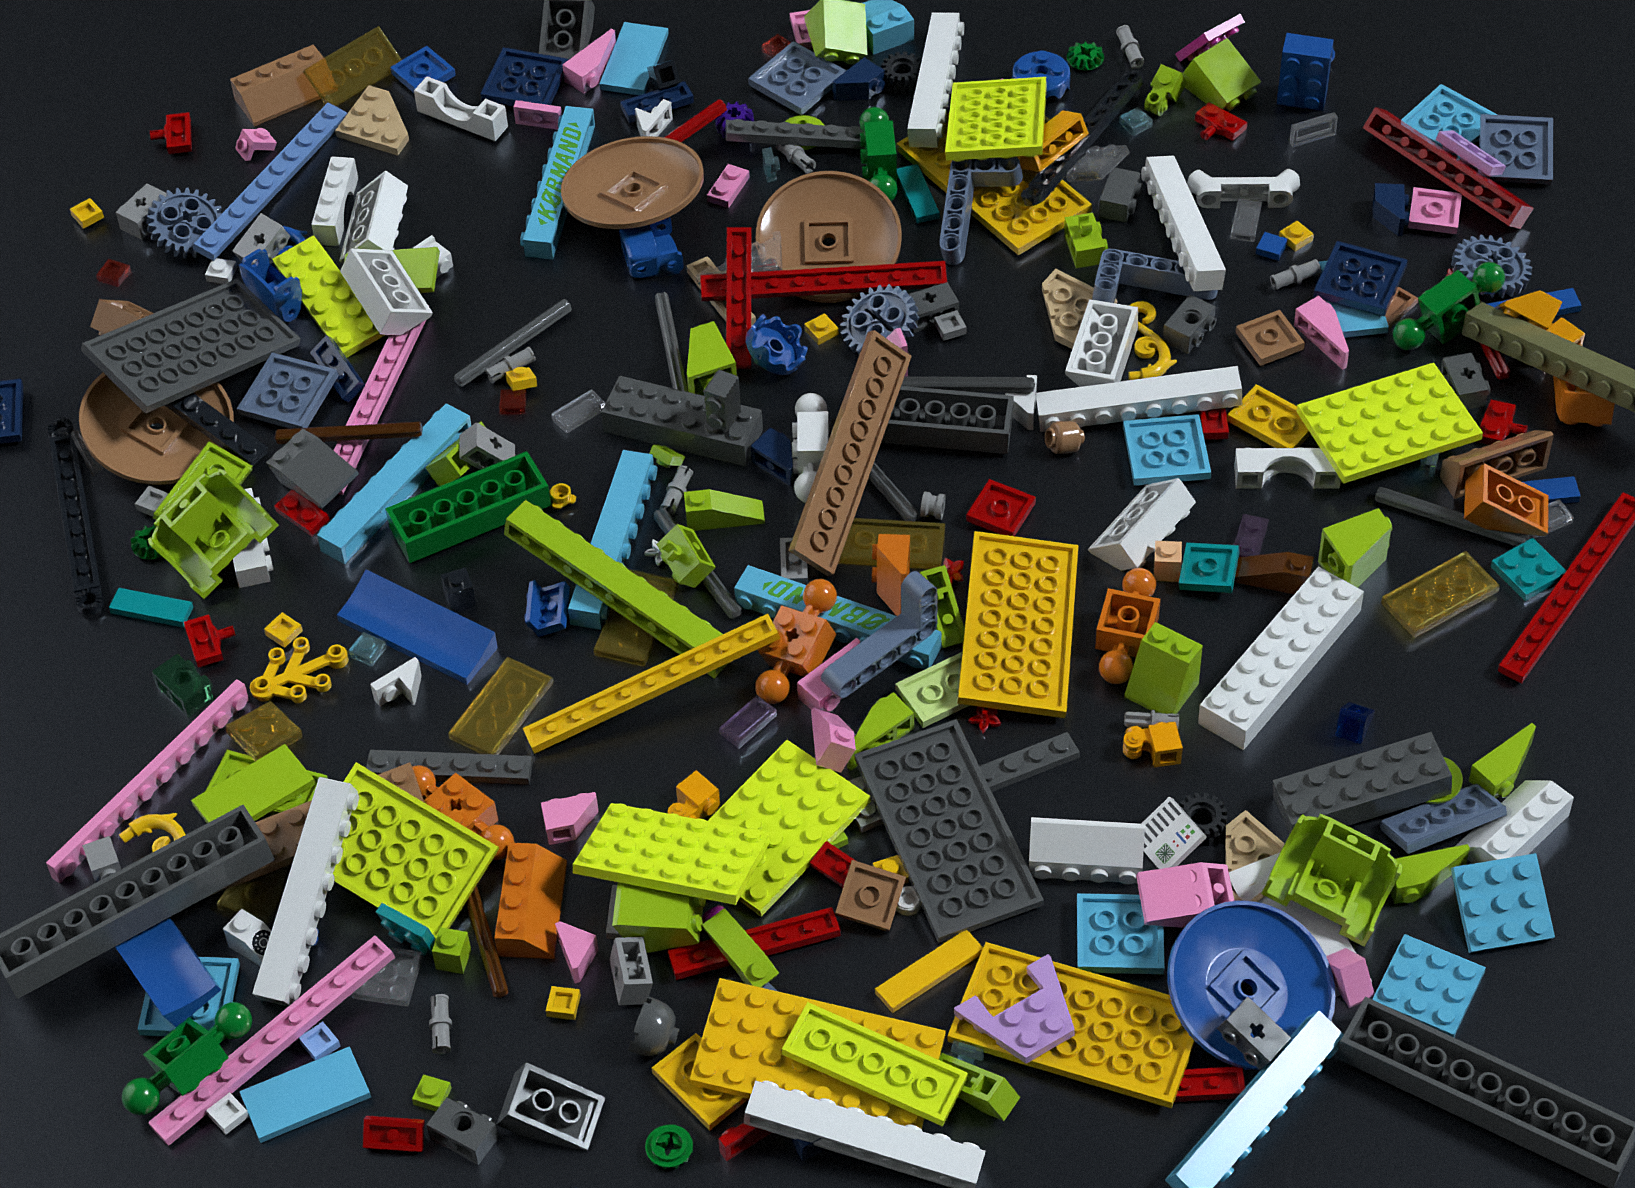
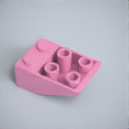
[1136,862,1234,928]

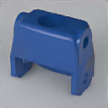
[619,217,684,278]
[239,249,302,322]

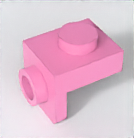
[235,128,277,161]

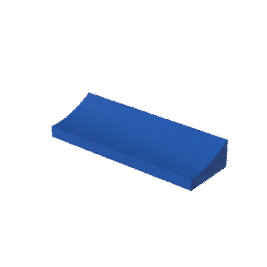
[337,570,498,685]
[115,917,221,1027]

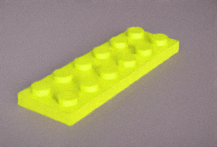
[272,235,385,358]
[782,1002,968,1127]

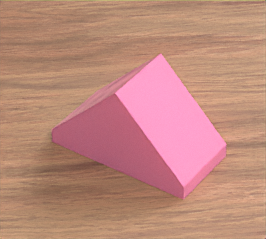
[555,922,599,984]
[1326,948,1375,1008]

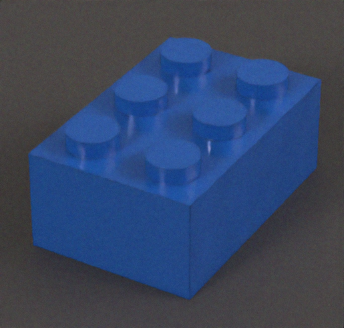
[1277,33,1334,111]

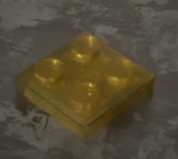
[226,701,302,761]

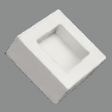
[205,258,237,284]
[206,1092,249,1135]

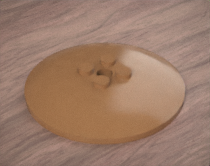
[561,136,704,229]
[756,171,902,303]
[79,373,234,485]

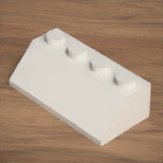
[339,171,408,264]
[340,249,433,335]
[1065,299,1138,387]
[1088,478,1196,571]
[1456,780,1574,864]
[1029,817,1145,884]

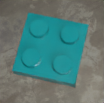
[1491,538,1566,601]
[1179,543,1239,593]
[376,903,436,956]

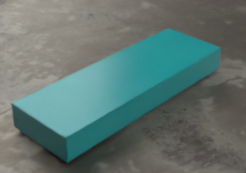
[897,164,940,223]
[109,588,194,628]

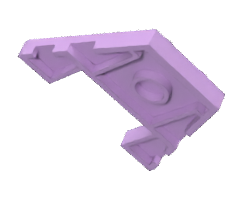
[954,954,1075,1064]

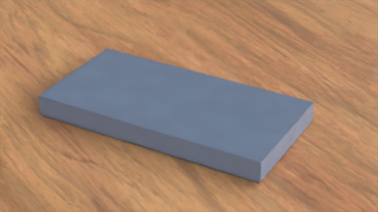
[1380,784,1507,854]

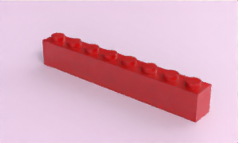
[1363,107,1534,229]

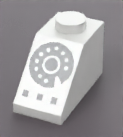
[223,909,271,967]

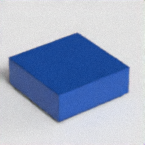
[1256,232,1287,261]

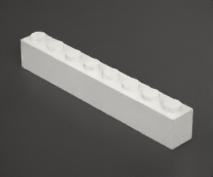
[907,13,964,148]
[1141,156,1226,291]
[1035,366,1243,432]
[252,777,359,1007]
[743,1081,985,1188]

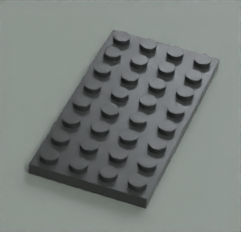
[81,279,301,414]
[854,719,1044,943]

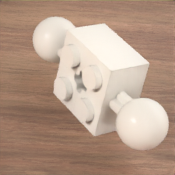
[792,393,829,503]

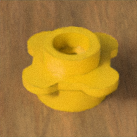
[549,483,576,509]

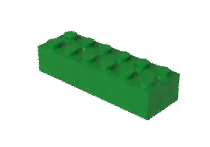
[385,451,551,563]

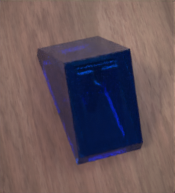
[1335,702,1375,744]

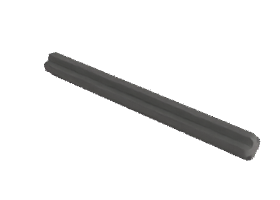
[655,292,688,392]
[453,299,572,387]
[901,376,1035,393]
[829,418,919,524]
[1375,487,1527,547]
[653,508,742,619]

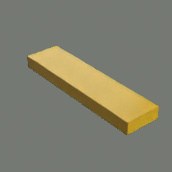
[875,930,983,1013]

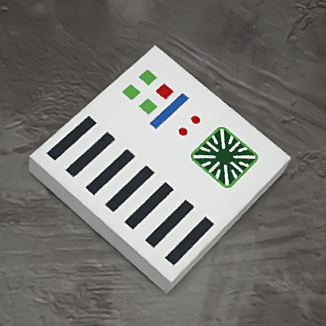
[1141,796,1207,869]

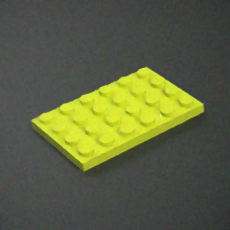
[945,77,1047,162]
[1296,362,1483,484]
[708,740,871,917]
[333,762,499,938]
[573,803,770,905]

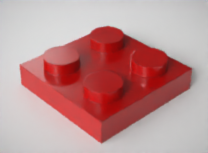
[966,479,1036,536]

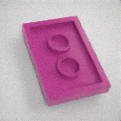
[1175,14,1245,62]

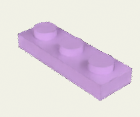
[1436,130,1506,177]

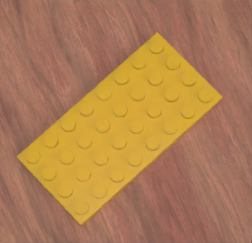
[896,113,1092,255]
[957,531,1078,718]
[947,942,1195,1109]
[689,978,946,1129]

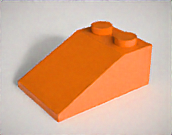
[1553,376,1615,427]
[1464,463,1549,536]
[872,534,910,616]

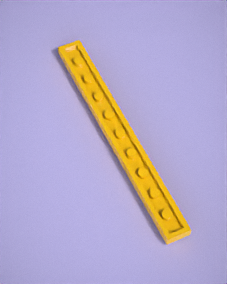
[523,614,780,754]

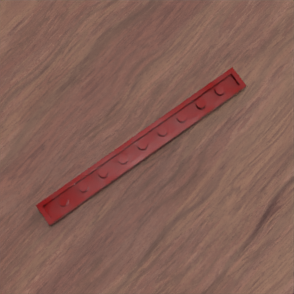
[700,261,947,302]
[1498,492,1635,684]

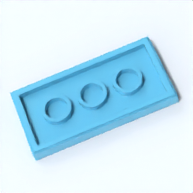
[599,22,668,95]
[1319,261,1389,338]
[240,1046,371,1143]

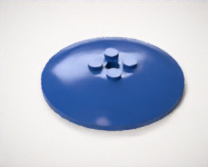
[1167,901,1335,1071]

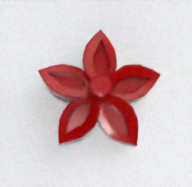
[943,558,964,586]
[968,706,1001,733]

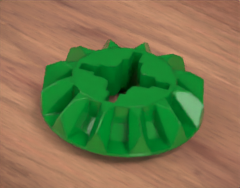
[1067,41,1104,70]
[131,525,161,559]
[645,1125,693,1170]

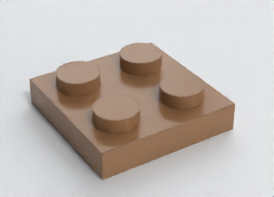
[1236,310,1305,366]
[835,860,906,932]

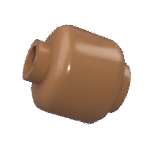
[1045,421,1085,454]

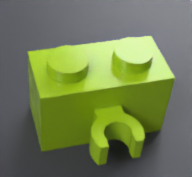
[1064,213,1108,268]
[656,524,716,588]

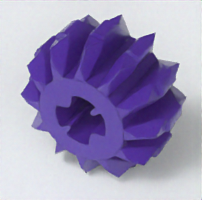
[715,102,754,138]

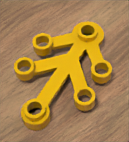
[250,637,349,703]

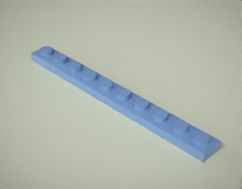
[193,102,347,261]

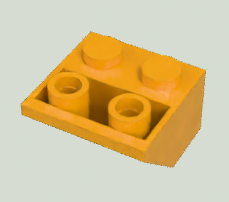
[1495,290,1562,330]

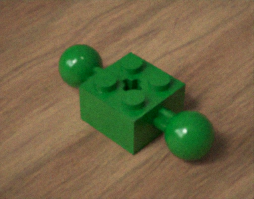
[859,107,897,201]
[1393,262,1505,350]
[122,1002,252,1116]

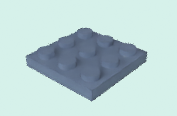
[748,41,846,115]
[1479,114,1553,185]
[237,352,339,429]

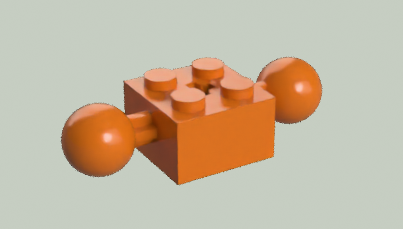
[1095,568,1161,684]
[755,579,837,704]
[412,765,514,860]

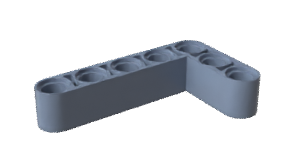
[940,156,1023,265]
[1092,249,1218,303]
[821,571,937,698]

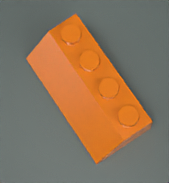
[494,843,568,959]

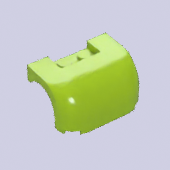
[148,468,279,599]
[1261,814,1402,947]

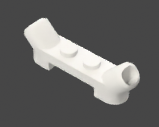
[1187,169,1300,208]

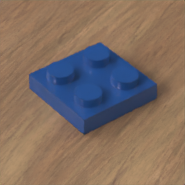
[390,46,456,93]

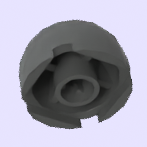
[628,996,680,1057]

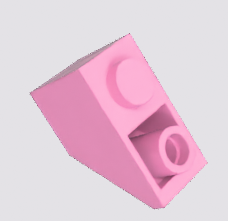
[541,792,599,845]

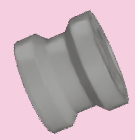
[920,491,946,520]

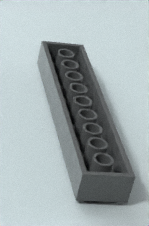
[0,804,275,999]
[1337,996,1635,1188]

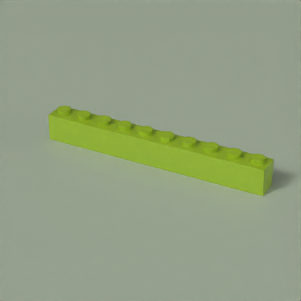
[504,500,729,679]

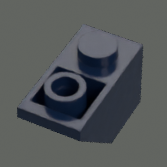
[1373,183,1409,236]

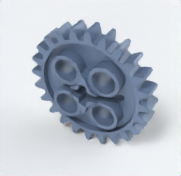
[146,188,222,259]
[1451,235,1532,298]
[840,284,919,355]

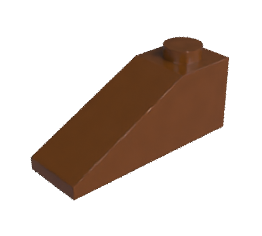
[1234,552,1314,594]

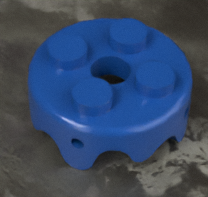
[1012,50,1070,99]
[746,314,808,375]

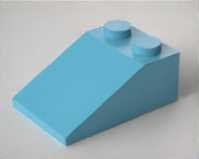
[863,0,914,55]

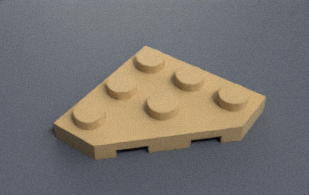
[335,85,409,155]
[1042,269,1117,349]
[1225,810,1285,902]

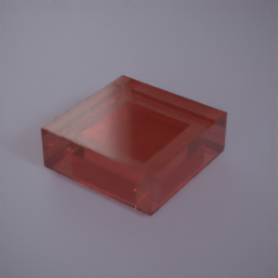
[762,34,791,58]
[96,259,131,287]
[499,389,526,414]

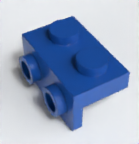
[524,580,570,637]

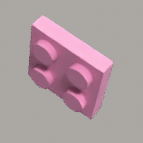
[1408,187,1462,234]

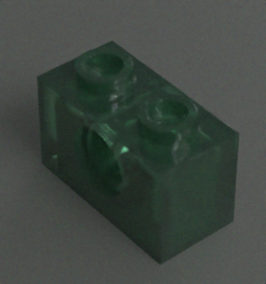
[152,653,214,718]

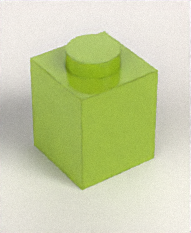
[432,927,471,974]

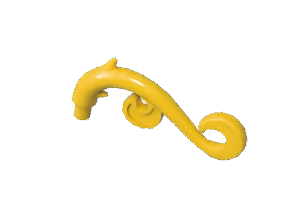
[1128,301,1177,380]
[119,813,186,852]

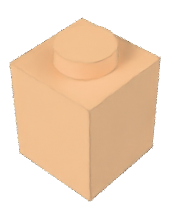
[1153,541,1182,582]

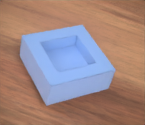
[299,1021,341,1061]

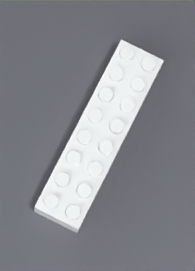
[1198,566,1364,750]

